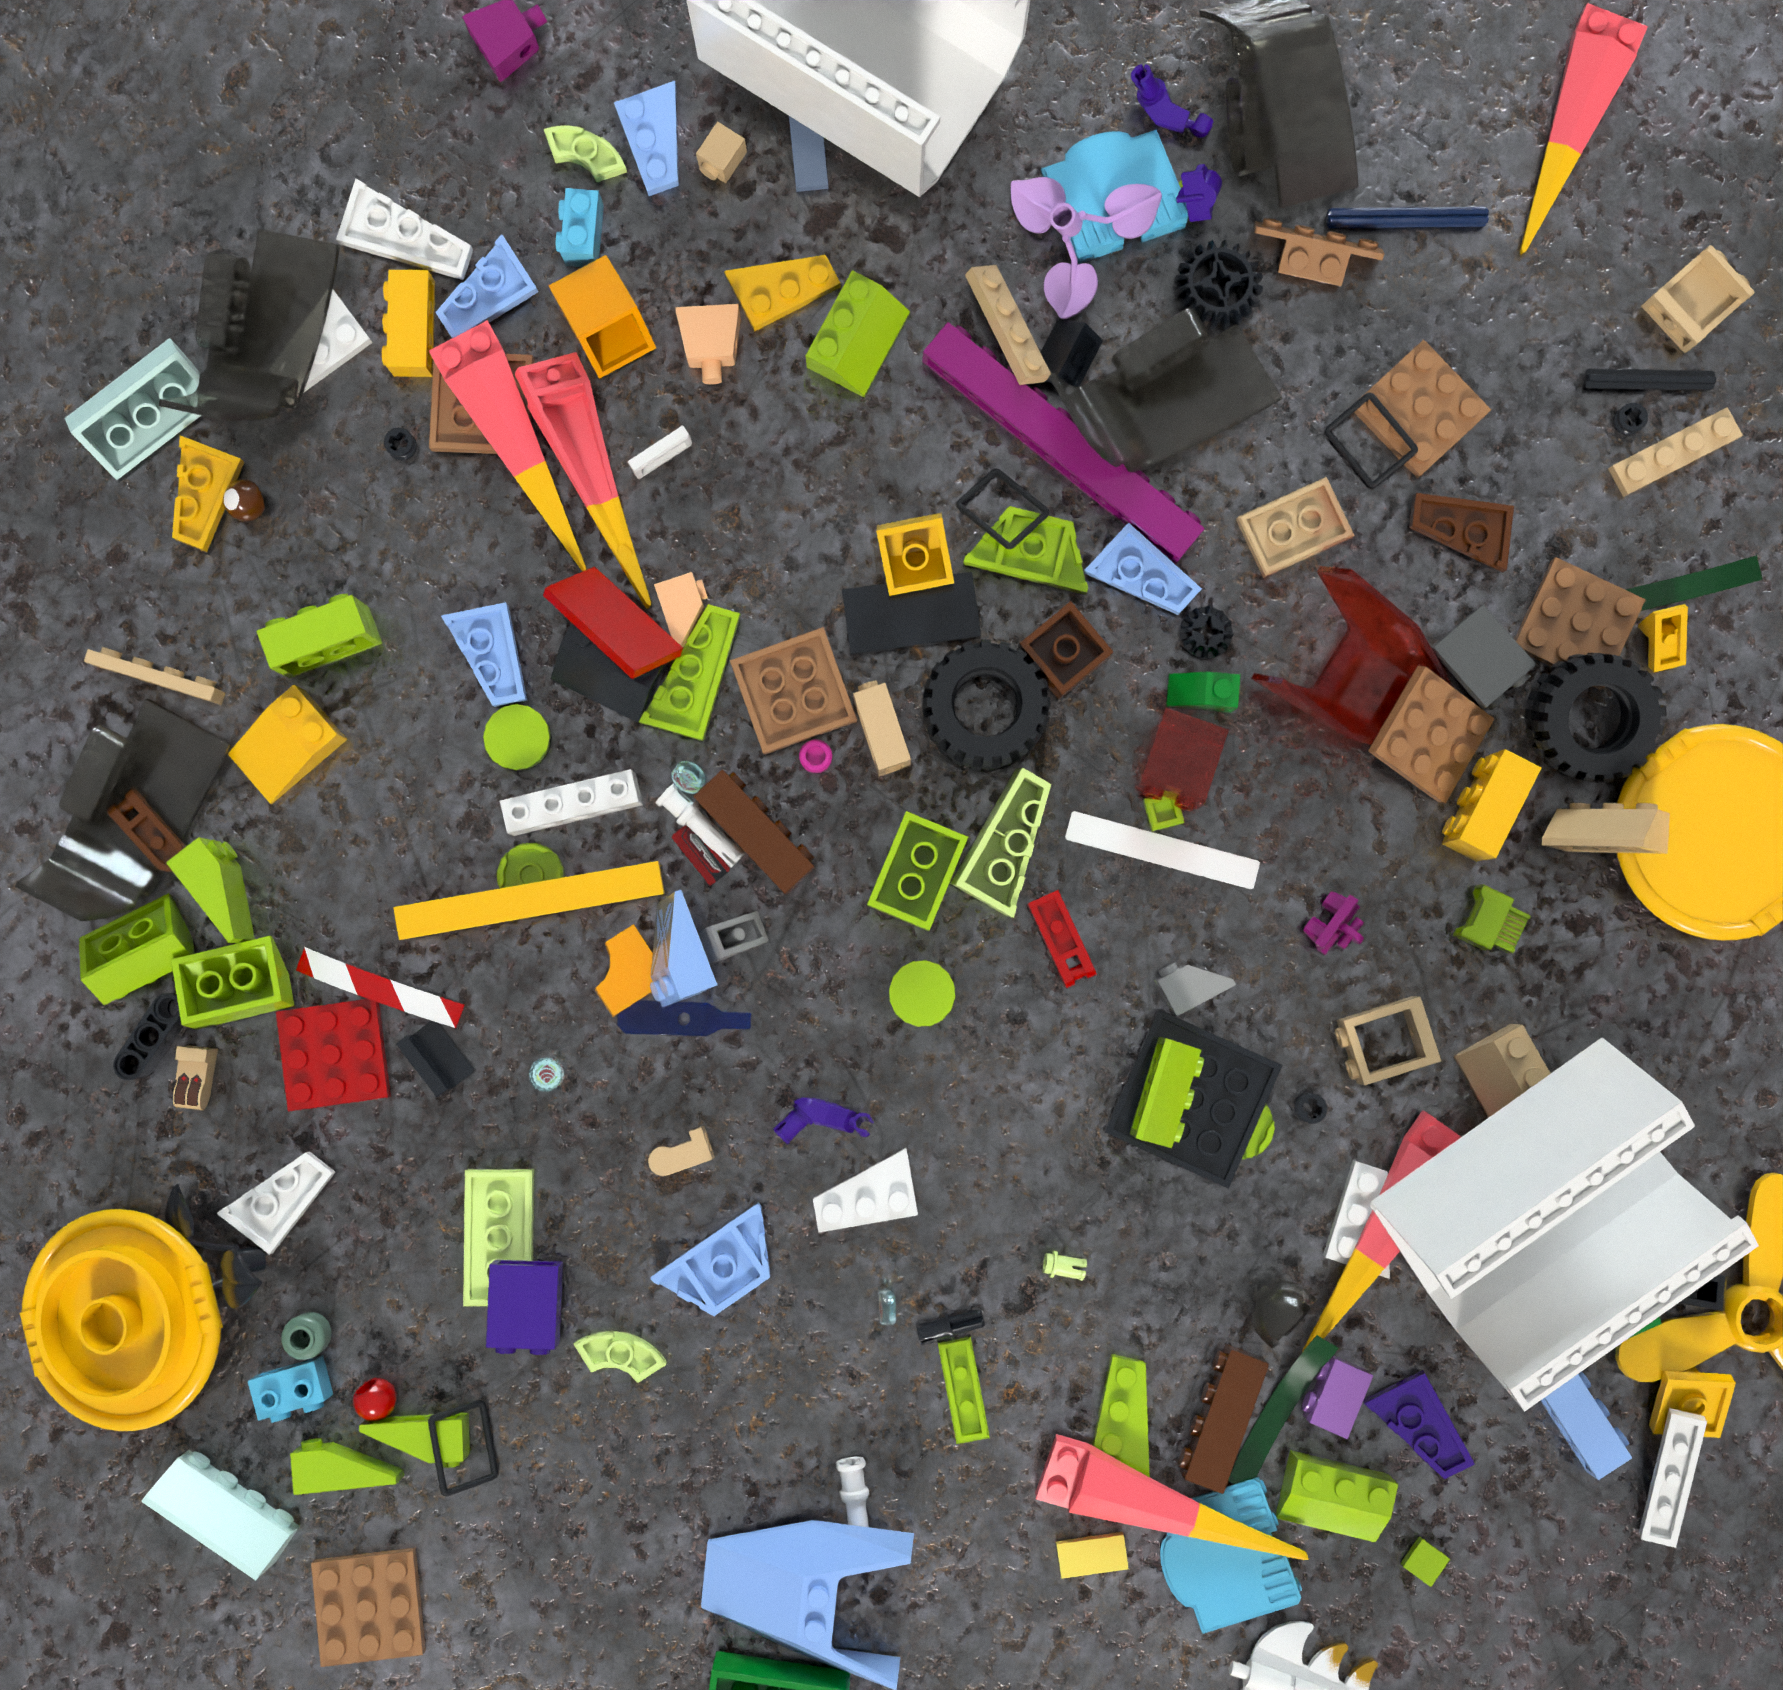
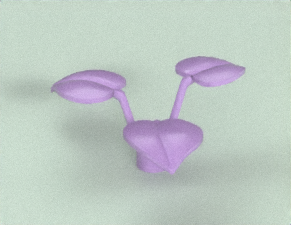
[1011,177,1162,319]

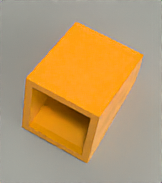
[548,255,656,379]

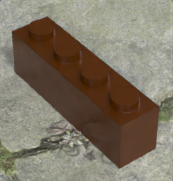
[693,769,815,895]
[1178,1343,1269,1494]

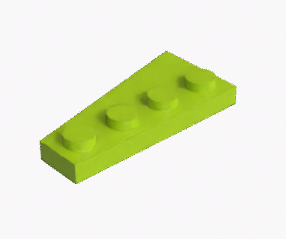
[639,604,741,741]
[1092,1354,1150,1477]

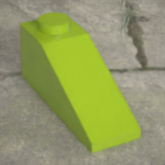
[359,1413,470,1468]
[290,1438,404,1495]

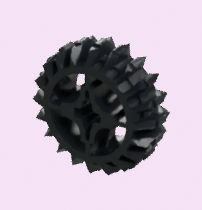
[1174,240,1263,330]

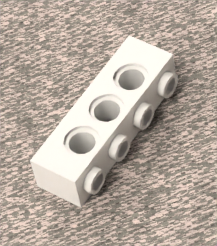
[500,769,643,836]

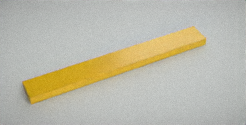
[393,861,665,940]

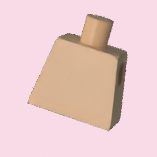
[676,304,741,384]

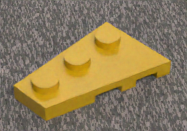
[724,255,841,331]
[172,435,244,552]

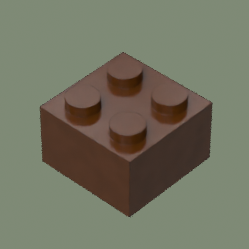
[1017,601,1114,700]

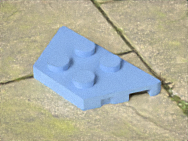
[650,1202,771,1316]

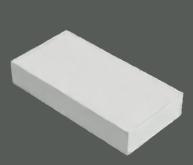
[628,425,692,479]

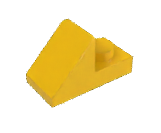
[1638,604,1688,672]

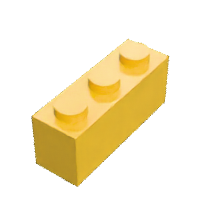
[382,270,435,377]

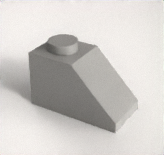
[697,911,769,964]
[1153,962,1236,1016]

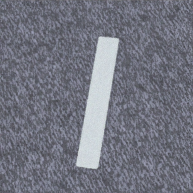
[1065,811,1260,889]

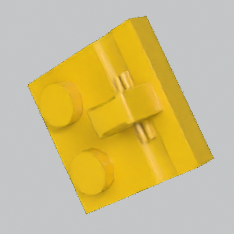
[1649,1367,1736,1438]

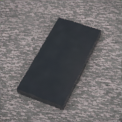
[842,572,981,656]

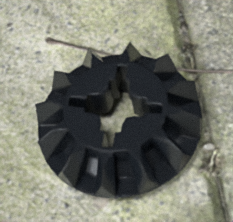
[1180,606,1234,659]

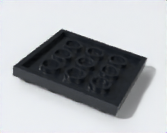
[1104,1009,1283,1189]

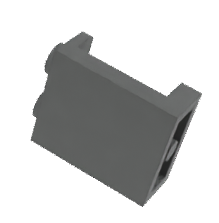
[1425,604,1536,710]

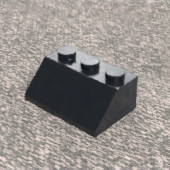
[551,622,669,723]

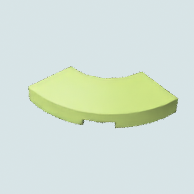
[544,125,627,182]
[573,1331,668,1383]

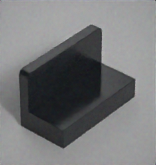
[1040,319,1103,397]
[396,1021,474,1097]

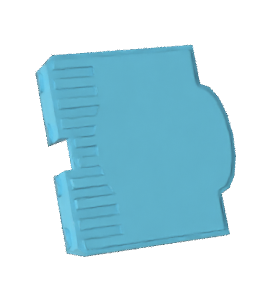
[1040,130,1189,264]
[1160,1477,1302,1634]

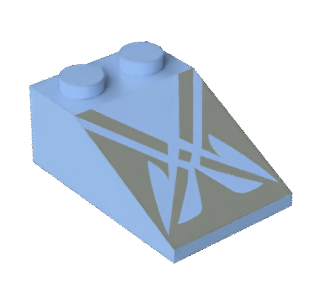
[650,890,717,1008]

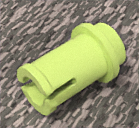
[1043,1250,1087,1281]

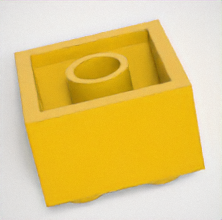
[876,513,954,596]

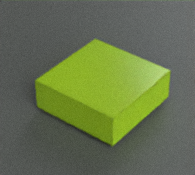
[1143,791,1185,832]
[1400,1536,1450,1587]

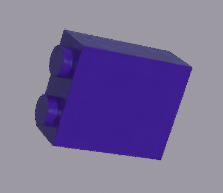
[486,1260,563,1355]

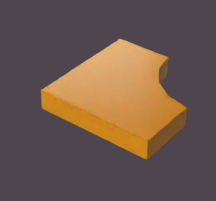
[595,924,653,1017]

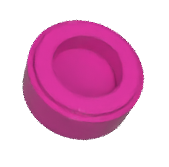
[799,739,832,773]

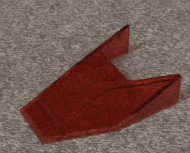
[1251,566,1454,745]

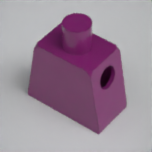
[462,0,547,82]

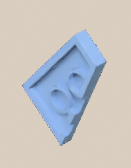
[614,81,679,196]
[436,234,538,338]
[1084,523,1202,615]
[441,602,527,707]

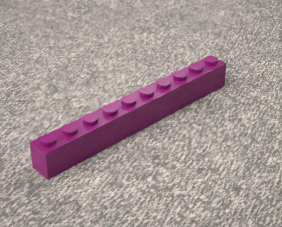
[922,322,1205,565]

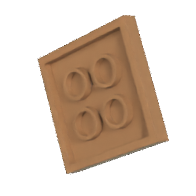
[1354,340,1491,479]
[429,354,535,454]
[1515,557,1646,690]
[730,627,857,755]
[1368,666,1494,804]
[311,1547,426,1667]

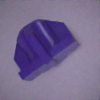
[1176,164,1222,222]

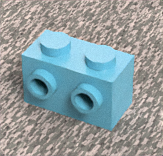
[556,188,604,267]
[248,1355,333,1423]

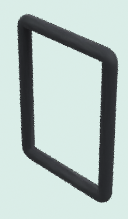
[1325,393,1418,488]
[956,468,1050,549]
[428,1400,498,1497]

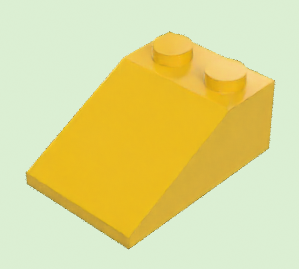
[228,685,348,804]

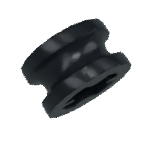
[1613,403,1648,436]
[384,427,417,461]
[1294,1093,1327,1124]

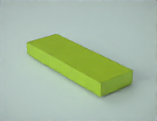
[937,1335,990,1444]

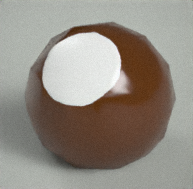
[223,479,265,522]

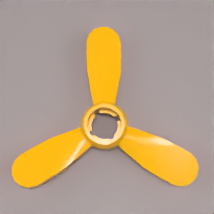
[1615,1173,1783,1382]

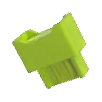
[1453,884,1531,954]

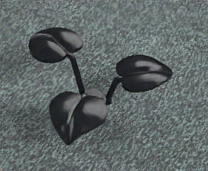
[165,1184,266,1308]

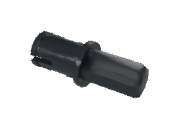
[916,1309,985,1346]

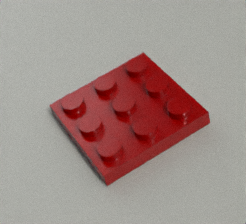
[276,999,391,1112]

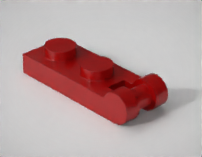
[1027,890,1097,989]

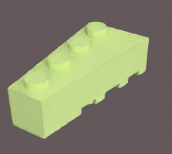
[950,768,1051,918]

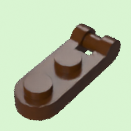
[106,788,186,872]

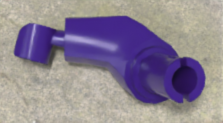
[1131,64,1213,138]
[773,1097,874,1145]

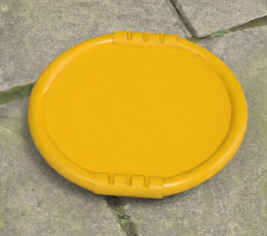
[1616,724,1783,941]
[19,1209,223,1431]

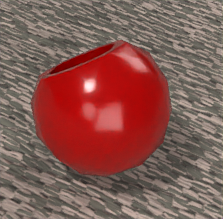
[353,1378,397,1422]

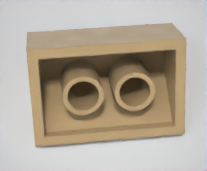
[1541,803,1670,854]
[1453,1024,1551,1118]

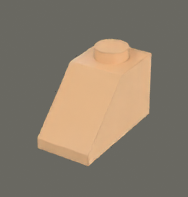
[654,572,708,648]

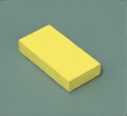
[1056,1532,1129,1579]

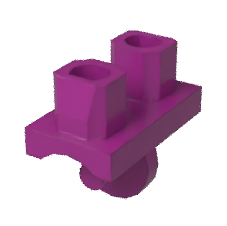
[1303,891,1364,955]

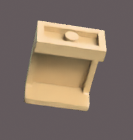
[1641,245,1755,353]

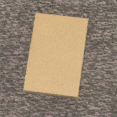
[1236,477,1355,578]

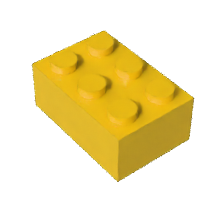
[1441,749,1541,862]

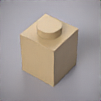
[696,121,747,183]

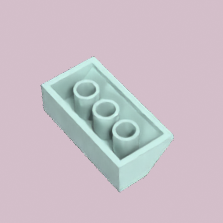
[65,338,221,480]
[141,1450,300,1580]

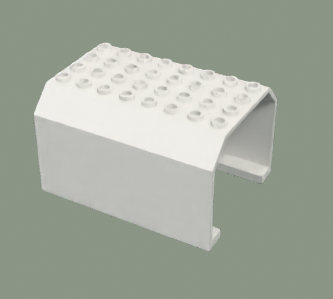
[686,0,1030,197]
[1370,1038,1759,1412]

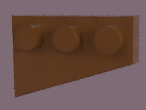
[1409,493,1514,573]

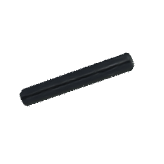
[1583,368,1716,391]

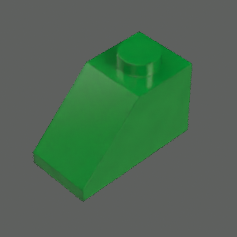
[1166,672,1241,713]

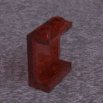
[1136,708,1229,811]

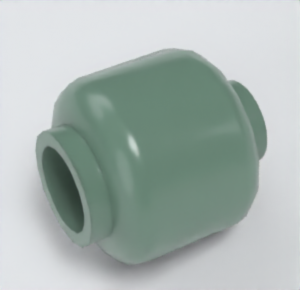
[281,1312,331,1360]

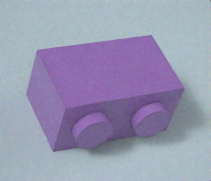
[1302,1355,1373,1439]

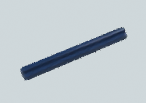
[1326,207,1489,228]

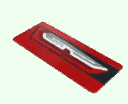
[671,825,730,885]

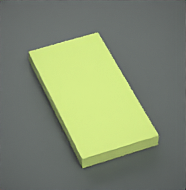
[463,1169,534,1306]

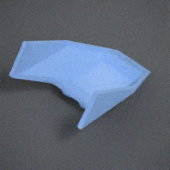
[701,1520,914,1690]

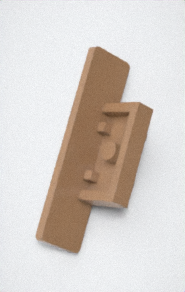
[1253,218,1385,286]

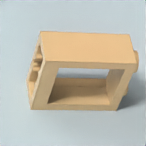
[853,681,911,777]
[1335,996,1441,1085]

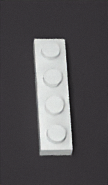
[1639,1408,1707,1548]

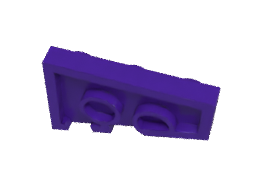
[1363,1370,1475,1479]

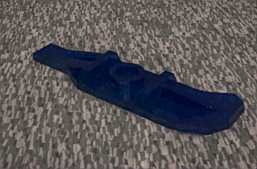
[617,1000,751,1036]

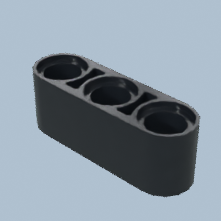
[113,993,184,1080]

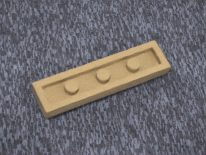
[965,265,1051,385]
[1608,407,1743,497]
[84,647,225,705]

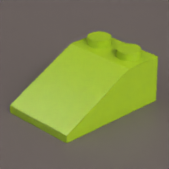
[166,837,255,943]

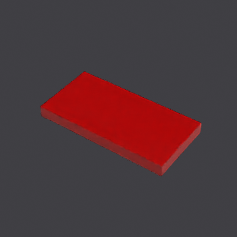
[543,566,683,679]

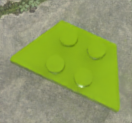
[963,506,1088,595]

